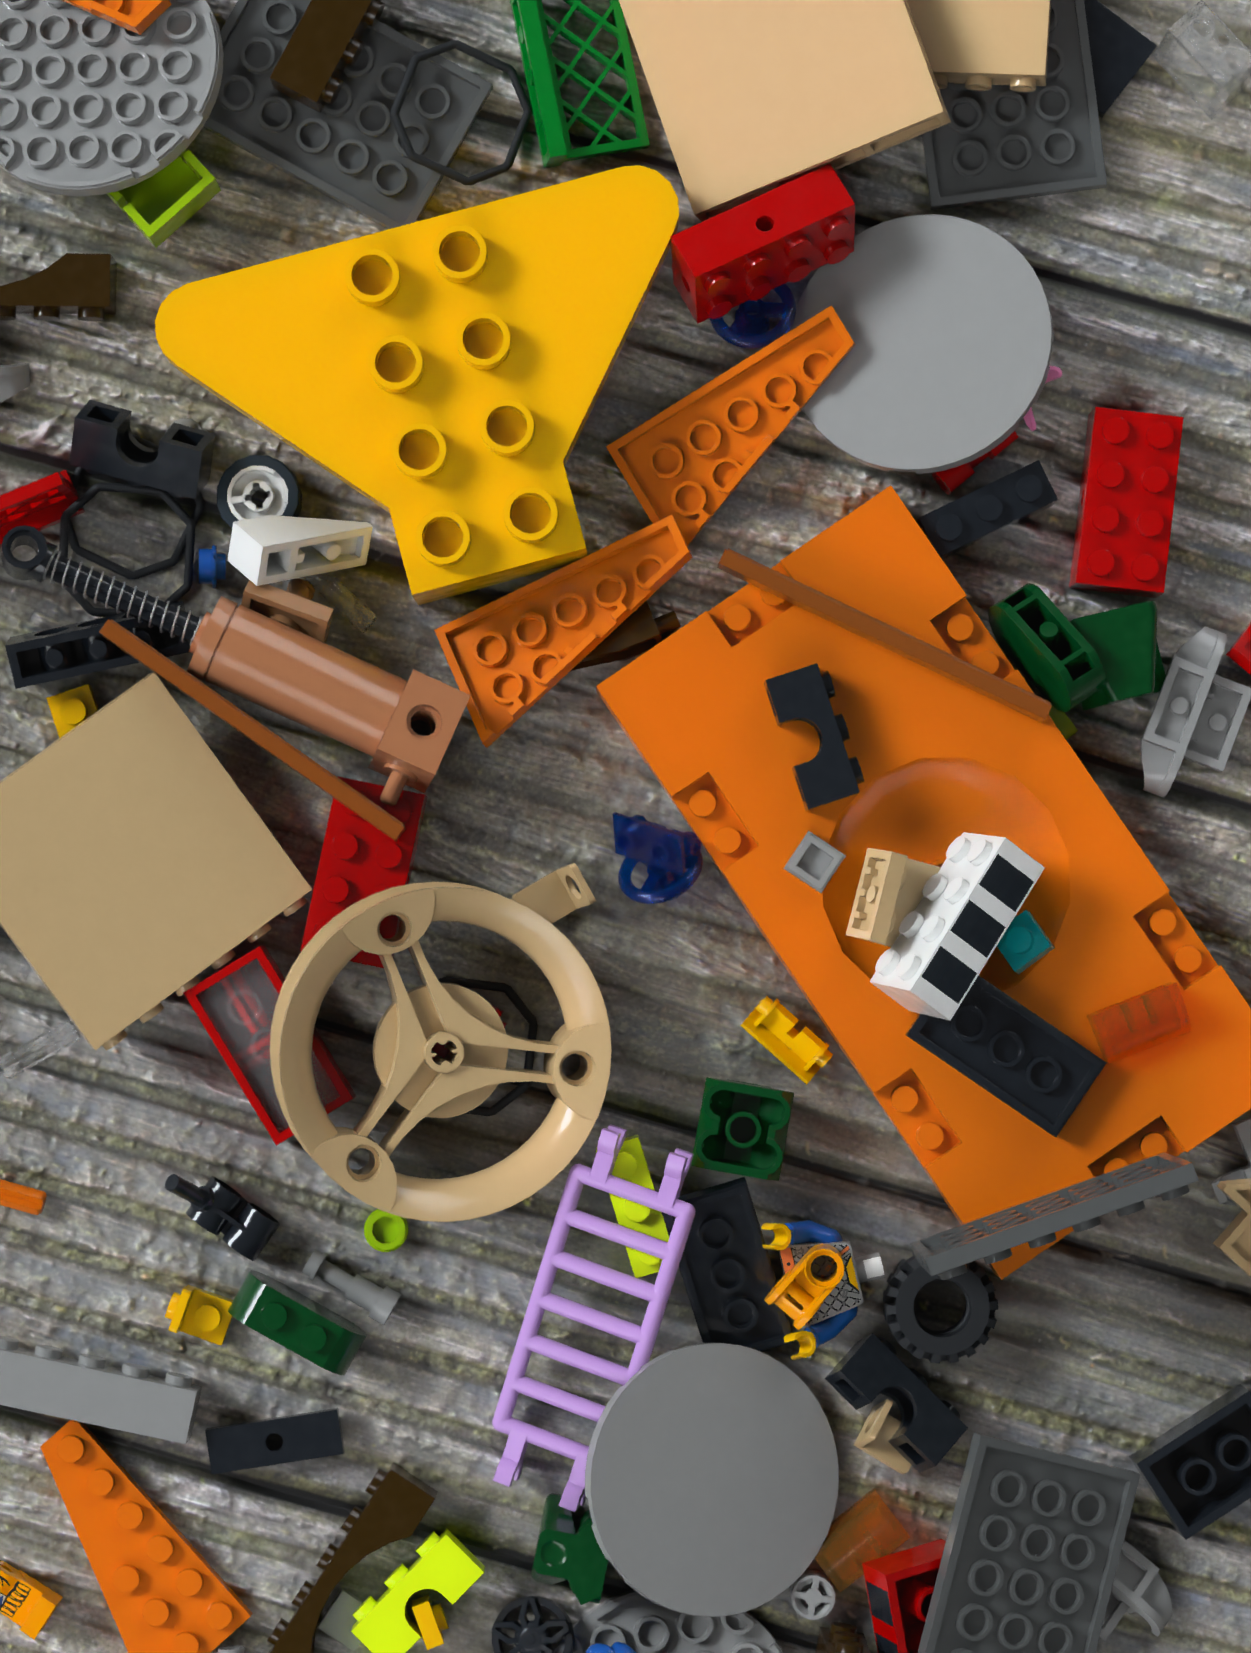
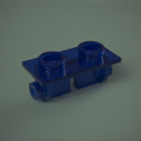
[613,812,702,876]

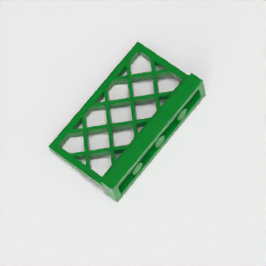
[510,0,650,168]

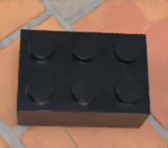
[1129,1384,1251,1540]

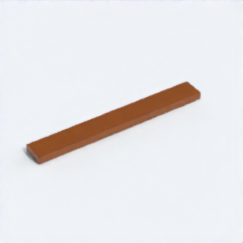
[717,548,1052,722]
[99,619,406,842]

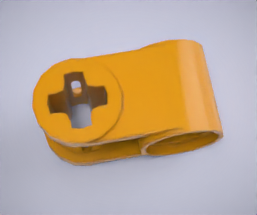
[764,1243,844,1330]

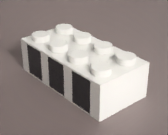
[870,832,1045,1021]

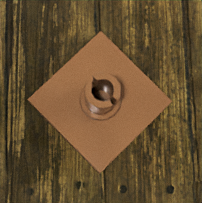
[241,578,334,643]

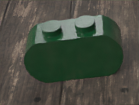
[988,583,1106,712]
[228,1270,367,1375]

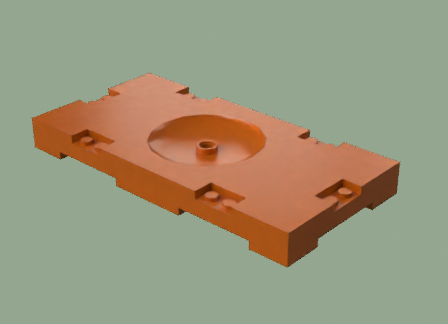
[596,485,1251,1280]

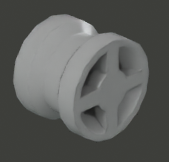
[790,1569,835,1620]

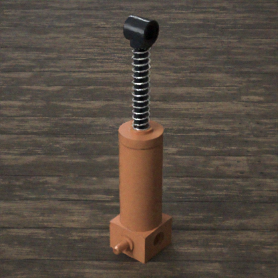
[1,525,471,806]

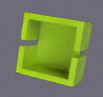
[106,149,221,248]

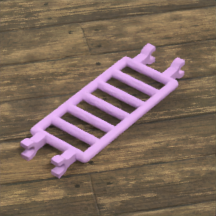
[492,1124,696,1512]

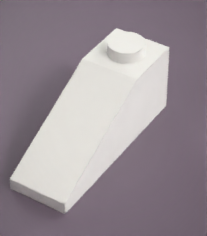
[227,515,373,586]

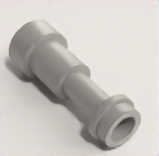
[302,1249,402,1325]

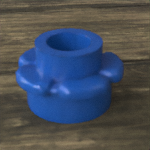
[199,545,226,588]

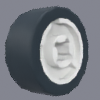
[217,455,302,528]

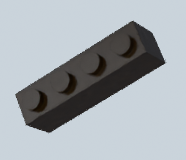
[270,0,385,113]

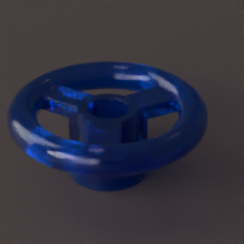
[709,283,796,349]
[618,834,703,904]

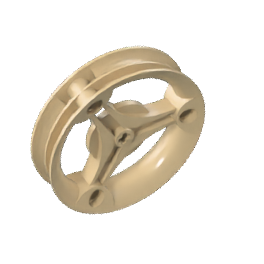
[269,881,612,1222]

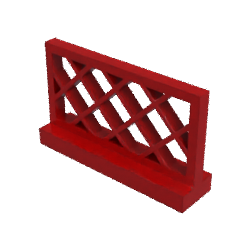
[0,470,85,547]

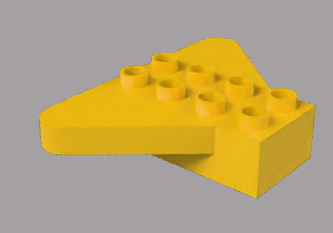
[155,165,679,605]

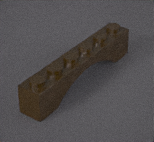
[0,253,117,321]
[267,1462,438,1653]

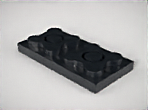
[905,975,1106,1137]
[662,1177,795,1352]

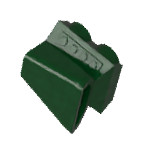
[1070,601,1166,710]
[691,1077,794,1181]
[531,1493,608,1605]

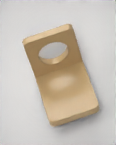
[512,863,596,923]
[854,1398,911,1474]

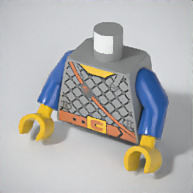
[761,1220,885,1360]

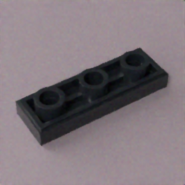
[205,1408,345,1474]

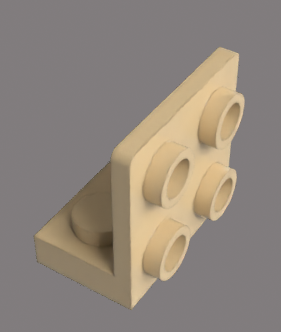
[846,848,941,947]

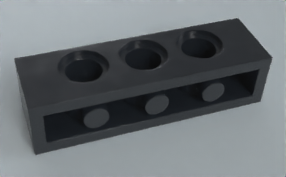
[5,601,190,689]

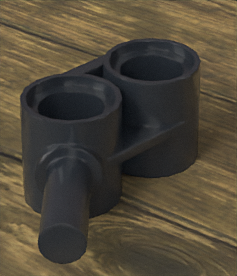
[165,1174,280,1261]

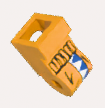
[0,1560,63,1639]

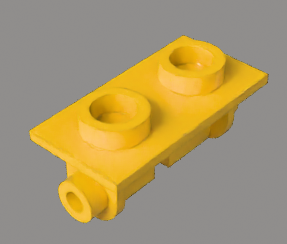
[740,996,833,1085]

